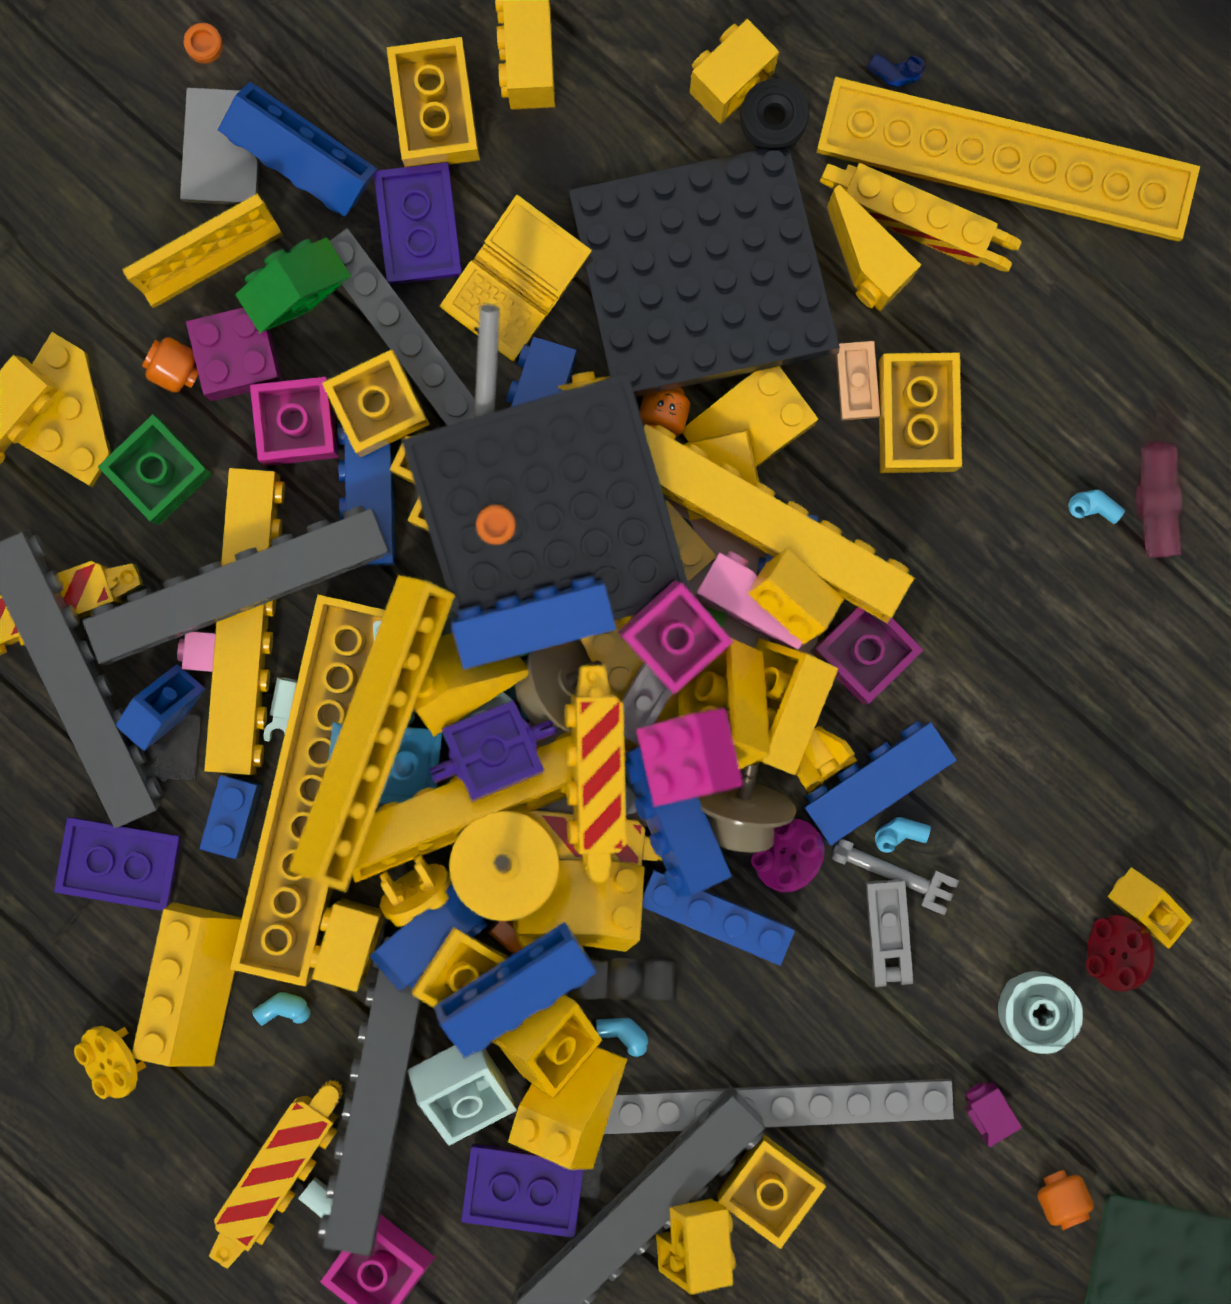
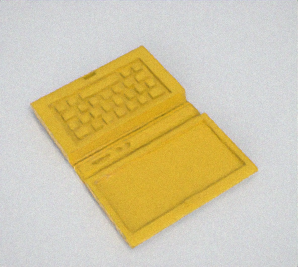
[439,195,592,362]

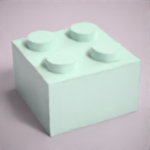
[407,1045,517,1145]

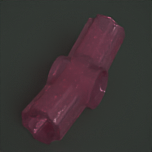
[1136,441,1182,558]

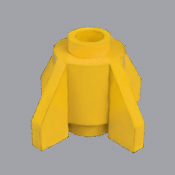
[797,726,857,793]

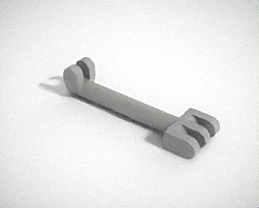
[830,838,959,915]

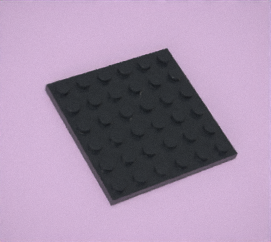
[569,145,840,397]
[402,373,691,621]

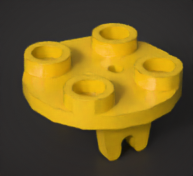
[380,854,451,927]
[74,1026,146,1099]

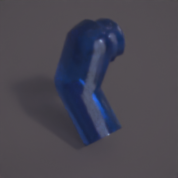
[866,52,925,87]

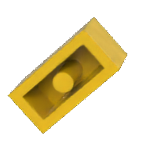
[747,548,844,644]

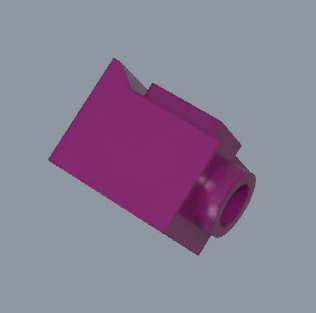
[964,1082,1022,1148]

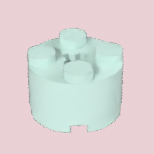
[998,971,1083,1054]

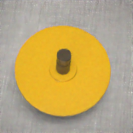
[450,811,559,921]

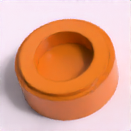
[184,23,223,64]
[476,504,515,545]

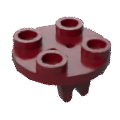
[1085,915,1155,992]

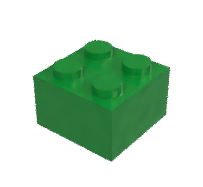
[235,237,352,333]
[98,414,213,525]

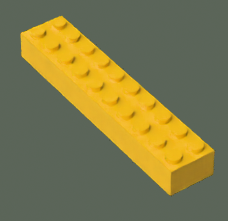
[230,595,385,986]

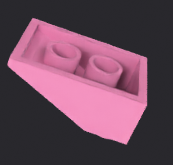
[695,551,802,650]

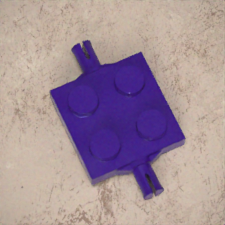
[429,700,557,802]

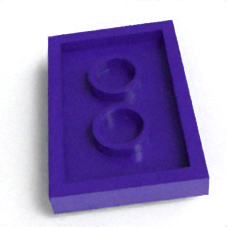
[374,162,462,285]
[54,817,182,911]
[461,1143,584,1238]

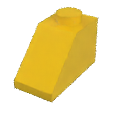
[1107,867,1192,949]

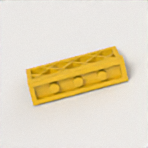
[123,194,283,308]

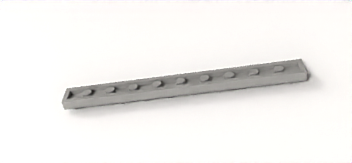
[604,1079,954,1134]

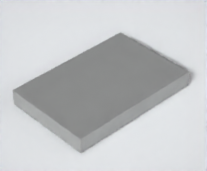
[180,88,260,205]

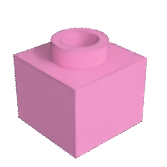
[177,632,216,672]

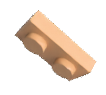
[836,341,880,421]

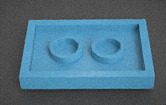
[328,723,442,803]

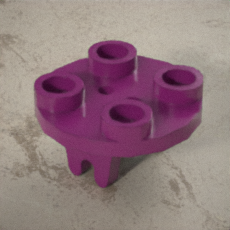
[751,819,825,893]

